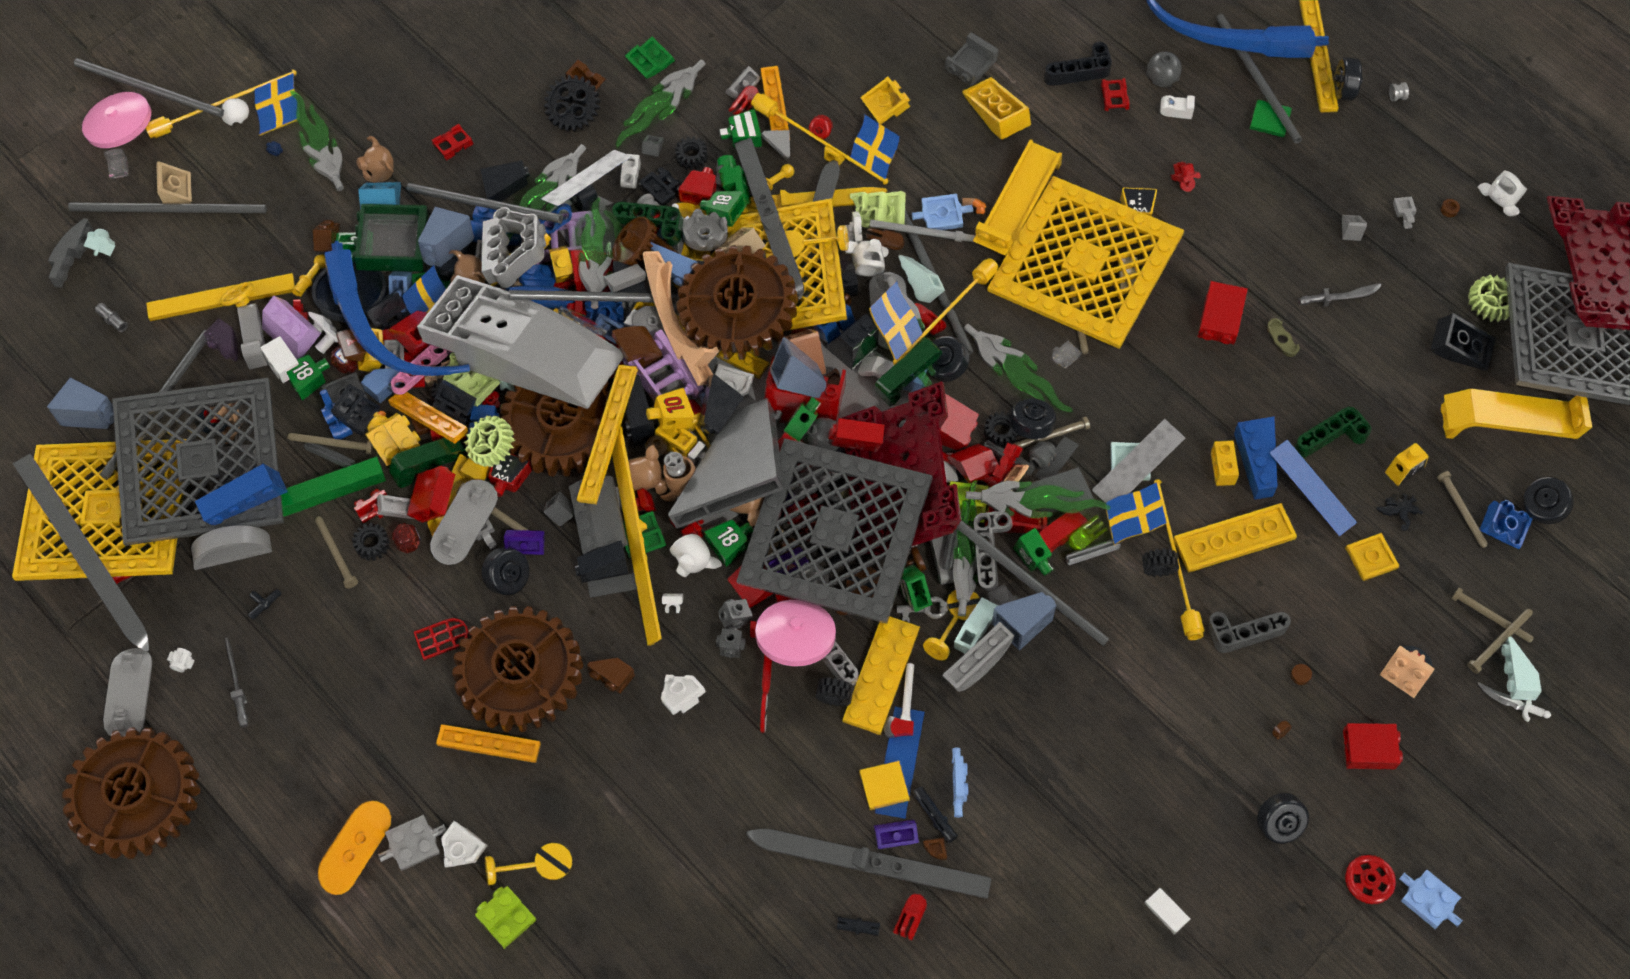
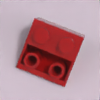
[389,310,431,357]

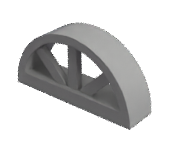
[191,525,272,570]
[943,622,1014,692]

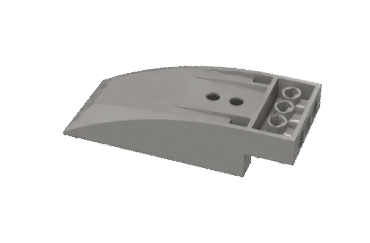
[418,275,624,409]

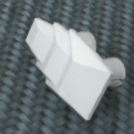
[308,312,339,354]

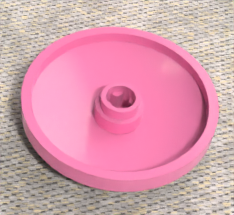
[82,92,151,148]
[756,600,836,666]

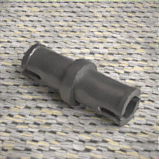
[95,303,128,332]

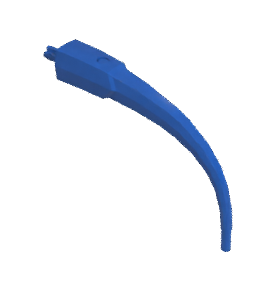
[1146,0,1329,58]
[325,241,470,376]

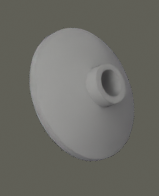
[632,306,666,337]

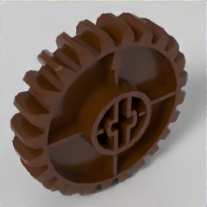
[677,245,798,360]
[500,381,622,477]
[452,606,583,732]
[62,727,200,859]

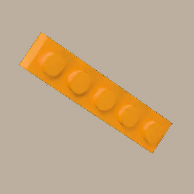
[761,66,790,135]
[388,392,468,443]
[436,724,541,763]

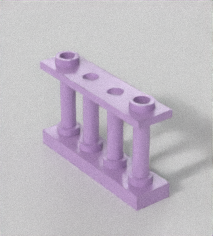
[537,210,601,264]
[623,329,705,403]

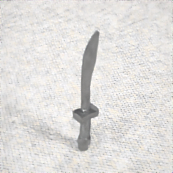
[1298,283,1381,307]
[225,637,248,727]

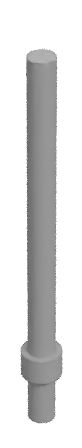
[869,219,976,243]

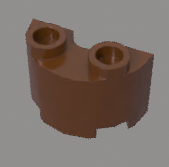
[565,60,606,98]

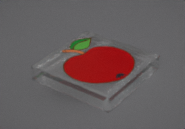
[558,306,608,336]

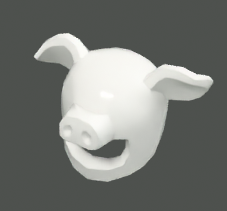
[1478,170,1527,216]
[845,239,889,276]
[670,534,722,577]

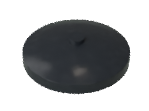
[312,262,387,322]

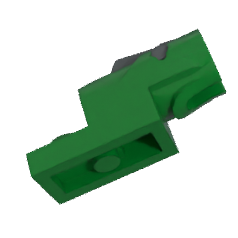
[716,155,751,205]

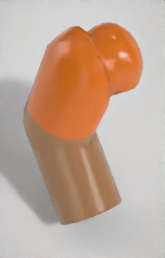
[962,198,986,214]

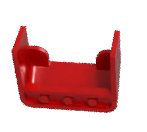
[764,356,846,424]

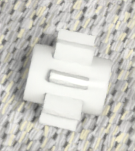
[167,648,195,673]

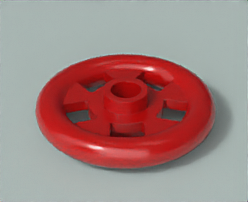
[1345,855,1396,904]

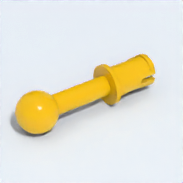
[765,164,794,191]
[292,254,326,297]

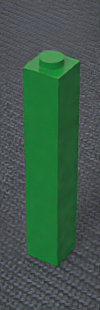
[281,457,386,517]

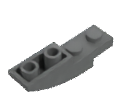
[48,219,93,288]

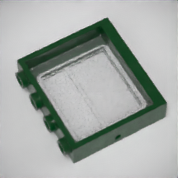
[352,204,428,272]

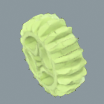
[1468,275,1510,322]
[464,416,515,467]

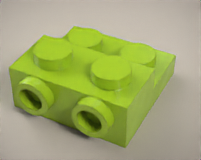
[475,886,536,949]

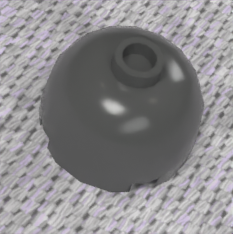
[1146,51,1182,87]
[806,417,839,451]

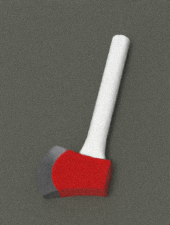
[884,663,914,738]

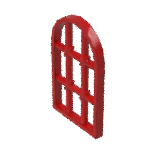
[414,618,469,660]

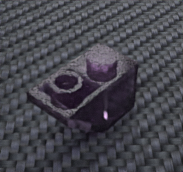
[204,318,238,362]

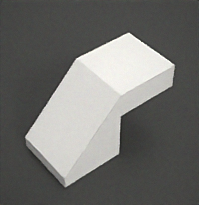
[858,356,894,379]

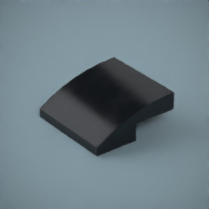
[331,384,381,436]

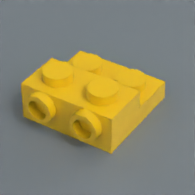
[860,77,910,124]
[365,413,420,466]

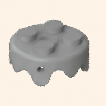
[682,209,728,251]

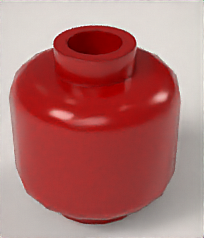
[809,115,833,140]

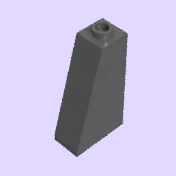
[1014,467,1094,512]

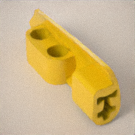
[427,454,491,536]

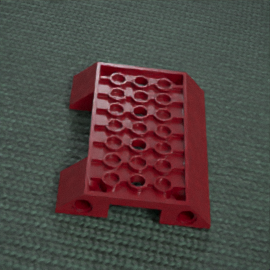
[1547,196,1630,330]
[842,381,961,555]

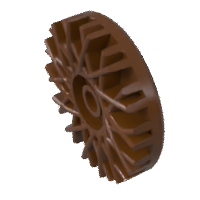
[612,217,657,266]

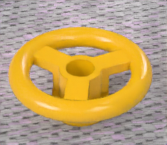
[220,282,254,307]

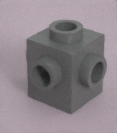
[718,599,753,629]
[716,627,746,658]

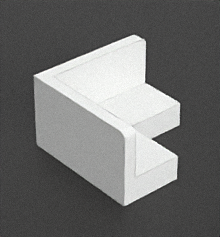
[260,336,299,383]

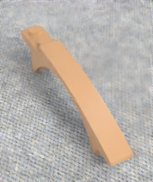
[643,251,719,386]

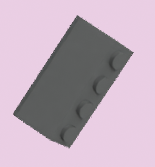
[569,476,628,555]

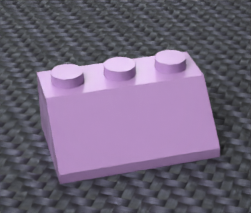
[262,296,321,359]

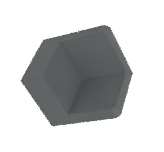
[544,492,574,526]

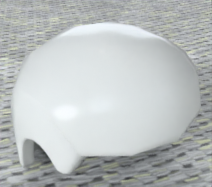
[222,99,249,125]

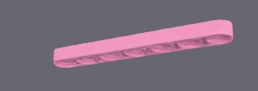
[391,318,485,395]

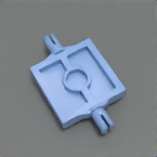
[912,194,973,230]
[952,748,968,818]
[1399,870,1463,929]

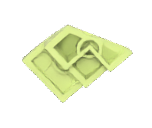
[850,191,906,229]
[443,353,500,407]

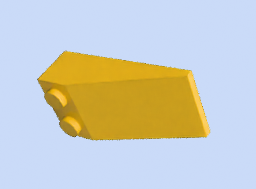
[962,77,1031,140]

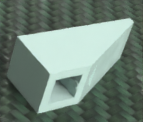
[898,255,945,303]
[954,598,998,654]
[1501,637,1541,700]

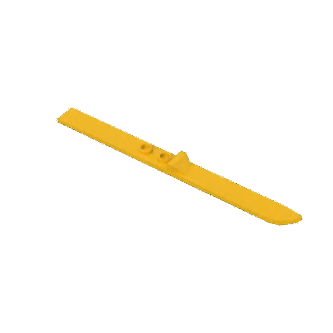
[674,187,887,219]
[612,426,662,646]

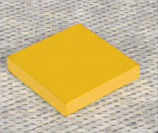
[1345,533,1399,581]
[860,761,910,810]

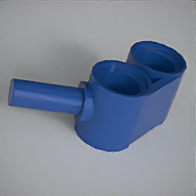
[539,203,572,234]
[320,389,353,440]

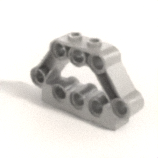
[481,207,546,288]

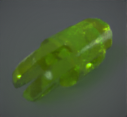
[1069,514,1108,550]

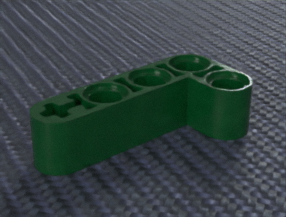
[612,202,684,246]
[875,338,942,407]
[1294,407,1371,458]
[390,438,467,488]

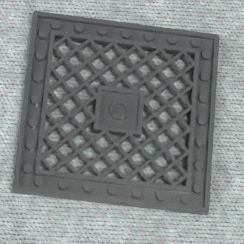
[1505,263,1630,405]
[112,378,284,546]
[736,439,933,624]

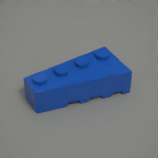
[1234,416,1277,500]
[195,464,288,525]

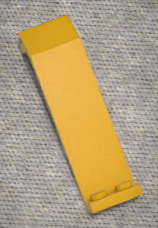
[973,140,1062,255]
[1441,389,1592,439]

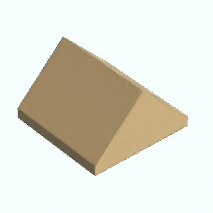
[156,161,192,204]

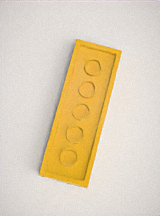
[1173,503,1297,573]
[843,616,920,735]

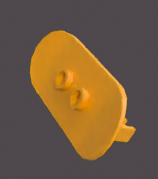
[318,801,391,895]

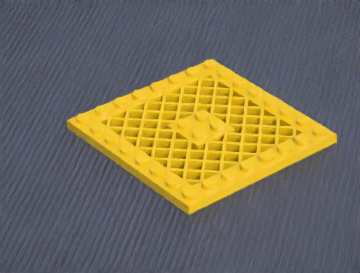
[987,176,1184,349]
[692,199,847,331]
[12,439,187,581]

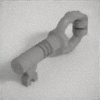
[897,596,948,623]

